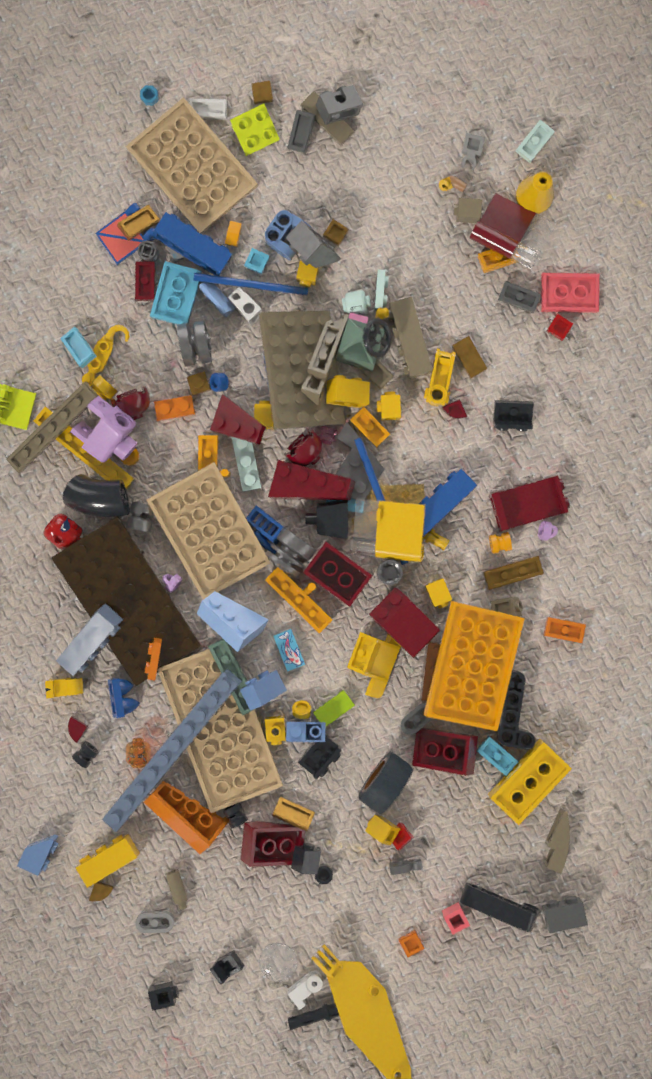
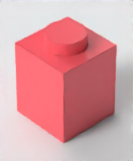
[442,902,470,934]

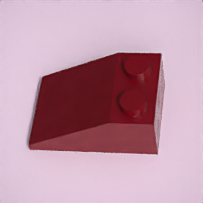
[369,587,440,658]
[412,728,478,776]
[240,821,306,867]

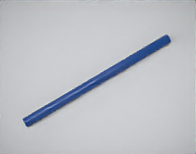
[354,437,408,565]

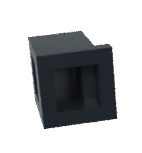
[148,981,179,1011]

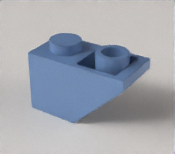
[286,722,325,743]
[17,835,59,876]

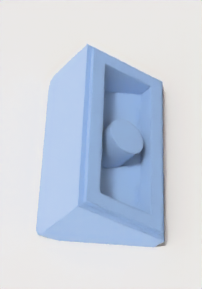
[199,282,236,317]

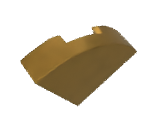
[89,881,114,902]

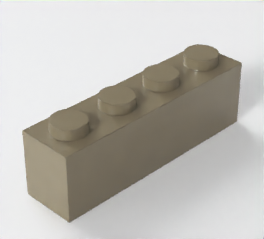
[388,296,433,379]

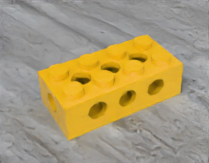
[487,739,572,825]

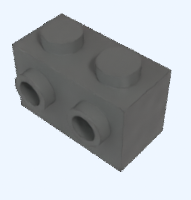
[542,896,588,933]

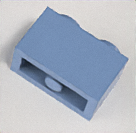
[240,670,287,711]

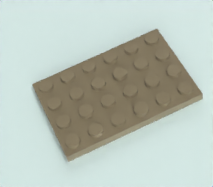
[259,311,345,430]

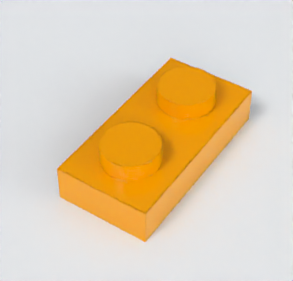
[477,248,521,273]
[350,407,390,448]

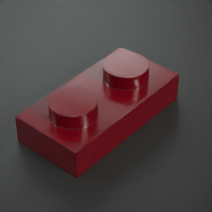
[135,261,156,301]

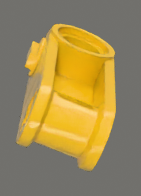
[423,348,456,406]

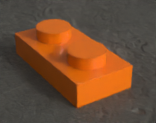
[154,395,195,421]
[543,617,586,643]
[145,638,162,681]

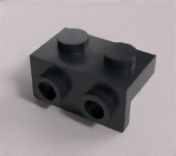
[493,400,534,432]
[298,734,341,780]

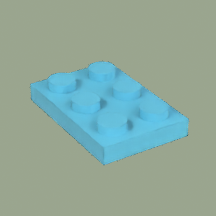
[150,261,202,325]

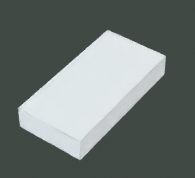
[189,99,227,120]

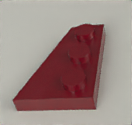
[210,394,266,445]

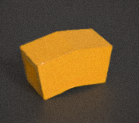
[225,221,242,247]

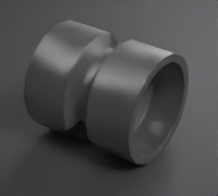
[126,501,154,533]
[377,560,403,585]

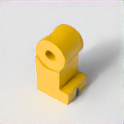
[45,677,84,699]

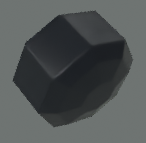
[315,864,333,884]

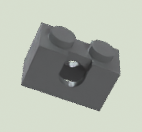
[316,85,363,125]

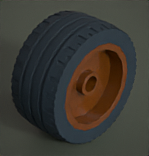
[358,752,413,815]

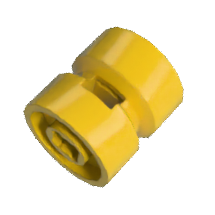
[92,375,118,402]

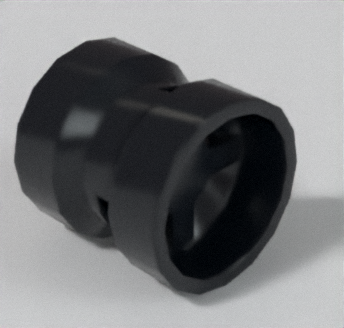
[72,741,99,768]
[223,802,248,829]

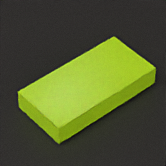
[313,690,355,727]

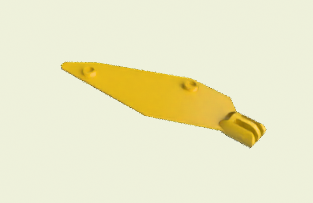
[311,944,411,1079]

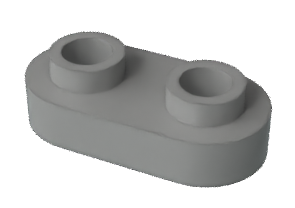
[135,911,175,933]

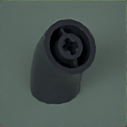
[62,474,130,517]

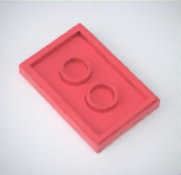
[541,273,600,313]

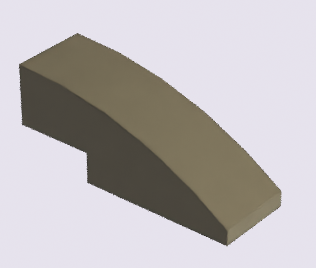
[544,808,570,874]

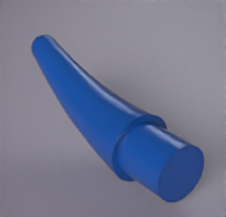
[254,530,277,554]

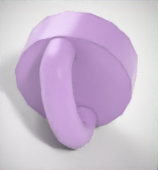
[538,521,558,541]
[162,574,182,593]

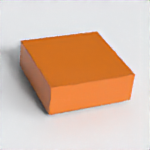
[399,930,425,957]

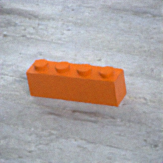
[143,781,229,854]

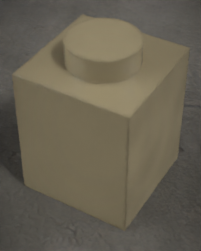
[453,198,482,223]

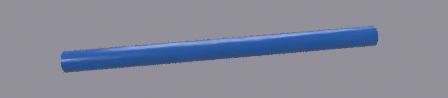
[193,273,308,296]

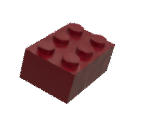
[303,542,373,607]

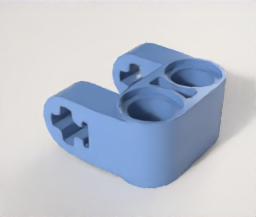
[265,210,312,261]

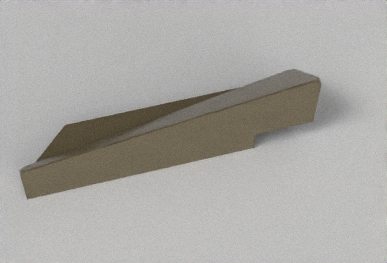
[301,314,349,405]

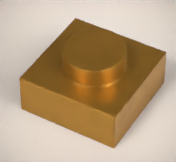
[187,371,211,396]

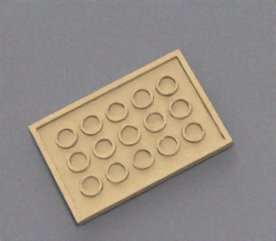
[125,97,258,234]
[146,462,271,600]

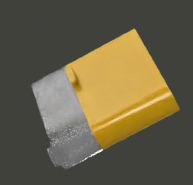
[350,499,425,562]

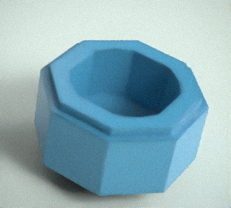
[140,85,159,106]

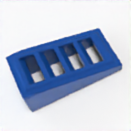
[246,505,285,545]

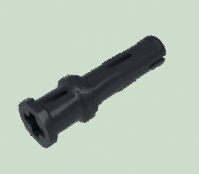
[288,1003,339,1030]

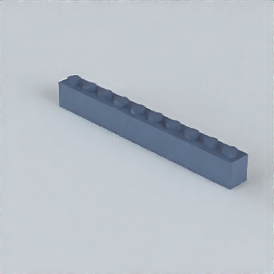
[102,669,242,832]

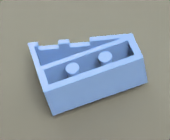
[197,591,269,652]

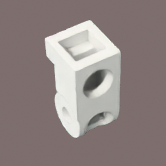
[228,287,263,326]
[288,971,323,1010]

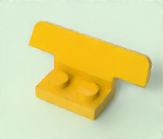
[347,632,401,698]

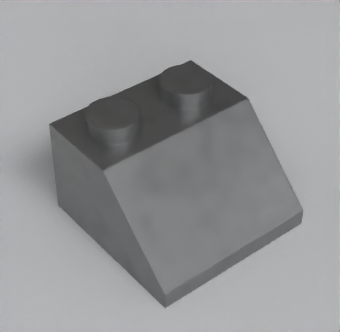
[286,220,341,268]

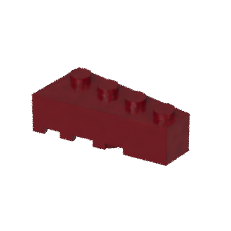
[268,460,355,500]

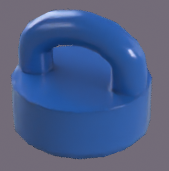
[210,373,229,392]

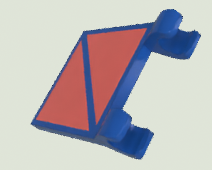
[95,203,155,265]

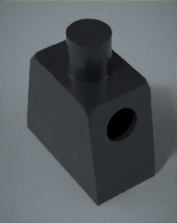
[305,500,348,539]

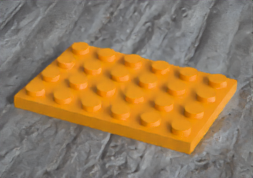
[424,601,525,731]

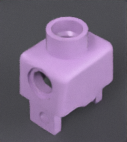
[70,396,138,462]

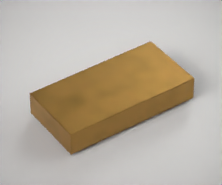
[117,205,160,241]
[452,336,488,379]
[272,797,315,831]

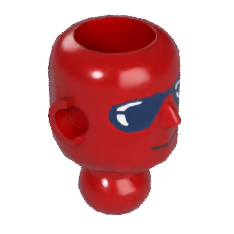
[43,513,83,550]

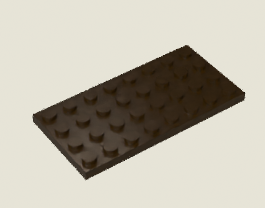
[51,516,201,686]

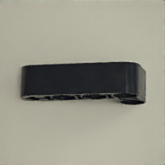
[496,670,535,749]
[460,883,540,932]

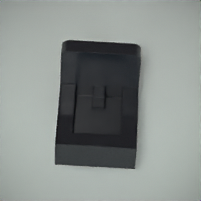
[210,950,245,985]

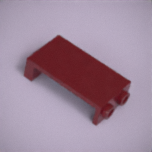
[489,475,570,531]

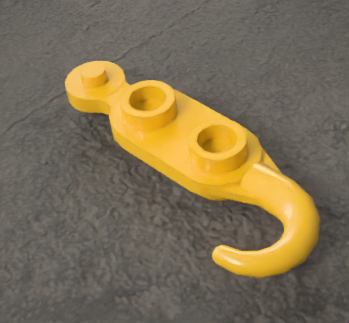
[82,325,130,386]

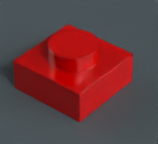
[546,313,574,341]
[392,822,414,850]

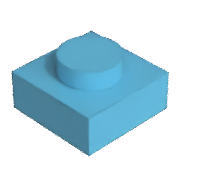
[244,248,270,274]

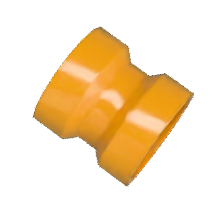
[489,532,512,554]

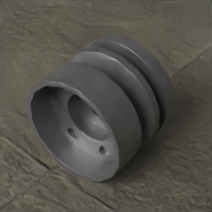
[265,528,316,577]

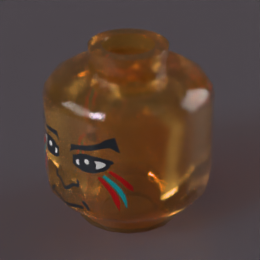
[125,738,151,768]

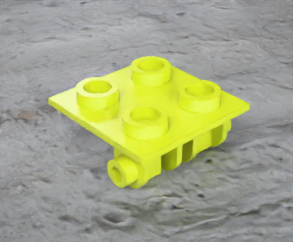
[230,103,280,156]
[0,384,36,430]

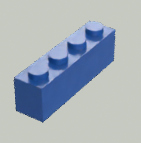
[153,212,232,276]
[419,469,477,537]

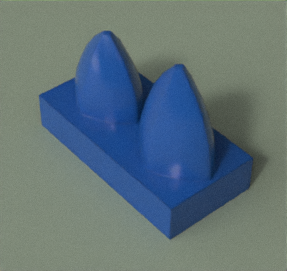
[108,678,140,718]

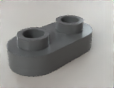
[401,703,433,735]

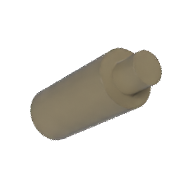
[165,869,188,910]

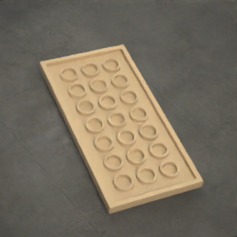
[157,646,283,813]

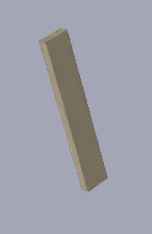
[6,382,99,474]

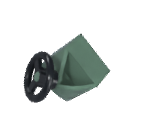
[336,318,391,372]

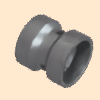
[137,241,159,262]

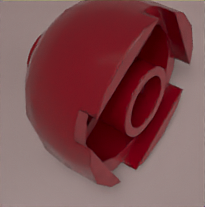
[110,386,150,420]
[284,429,322,466]

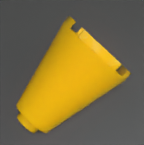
[516,172,554,214]

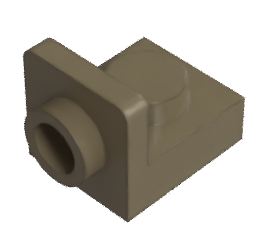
[490,597,523,617]

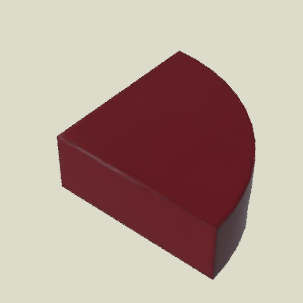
[442,399,467,419]
[68,716,88,743]

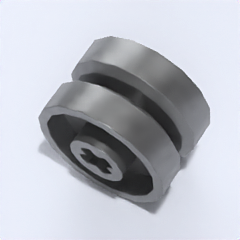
[177,320,212,367]

